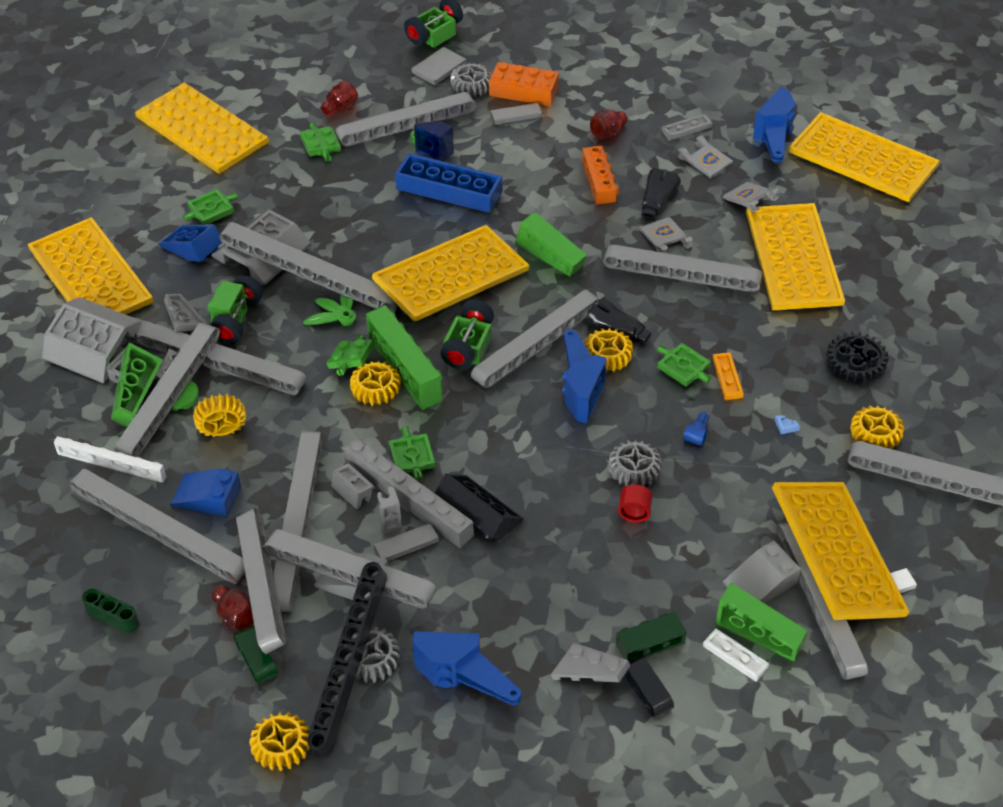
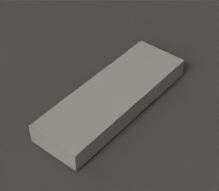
[491,103,542,125]
[662,114,713,141]
[374,523,439,561]

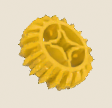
[584,328,633,373]
[350,360,401,406]
[193,393,247,437]
[850,405,904,449]
[249,711,310,771]

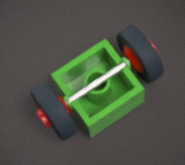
[404,0,463,48]
[208,276,264,344]
[440,299,494,369]

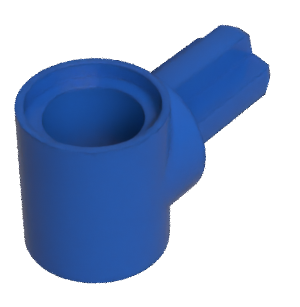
[683,412,710,446]

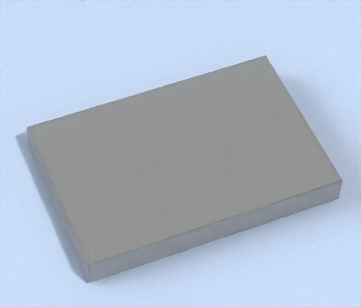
[412,47,467,85]

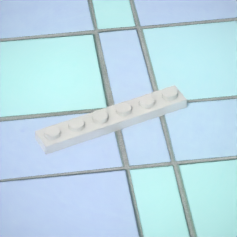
[54,436,166,483]

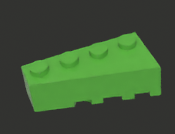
[111,342,163,427]

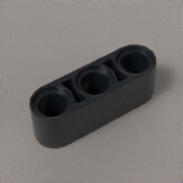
[624,656,674,718]

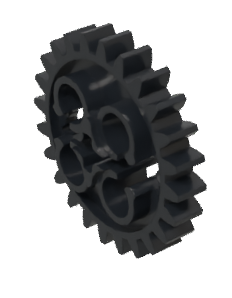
[826,332,889,382]

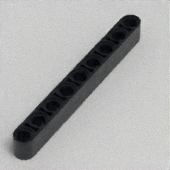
[307,562,387,755]

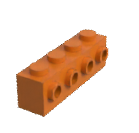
[582,146,619,205]

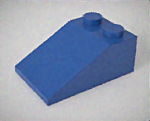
[158,224,222,262]
[170,468,241,518]

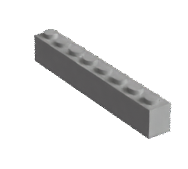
[343,438,474,548]

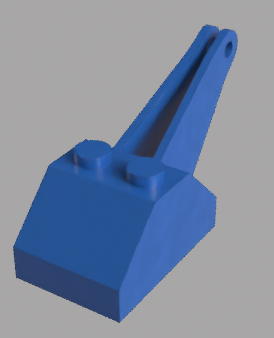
[753,87,796,163]
[562,329,607,424]
[413,631,521,705]

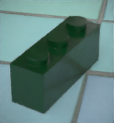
[616,612,687,662]

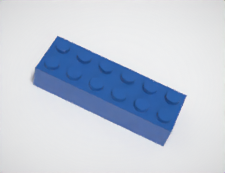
[395,153,503,213]

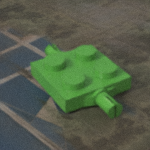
[300,123,341,162]
[183,189,238,225]
[327,335,375,376]
[657,343,712,387]
[389,426,436,482]

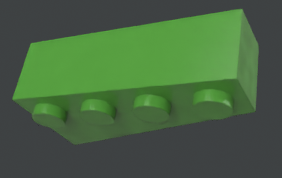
[515,212,587,276]
[716,582,808,661]

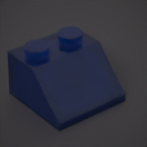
[414,121,454,162]

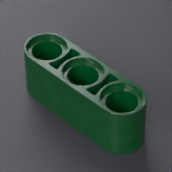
[82,588,139,633]
[233,625,278,684]

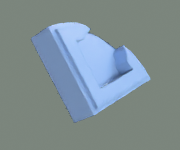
[774,415,800,434]

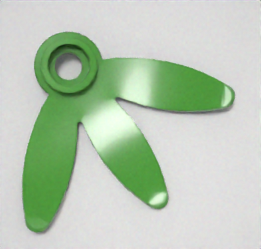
[303,294,356,326]

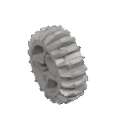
[450,62,492,97]
[608,439,662,486]
[345,627,401,683]

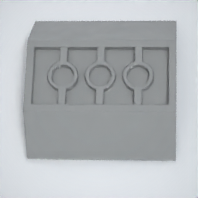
[211,210,311,285]
[42,297,142,384]

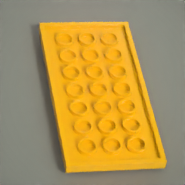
[135,82,269,174]
[788,112,940,202]
[746,203,845,310]
[28,217,154,315]
[372,225,530,322]
[772,482,910,620]

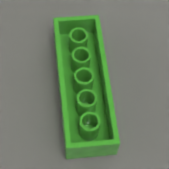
[366,305,443,410]

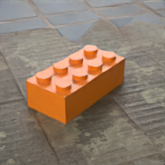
[489,62,559,107]

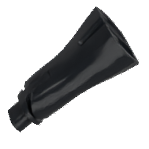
[642,168,681,219]
[586,297,652,343]

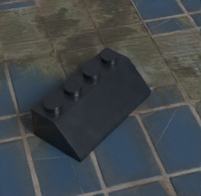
[435,473,524,540]

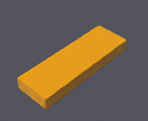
[712,352,744,400]

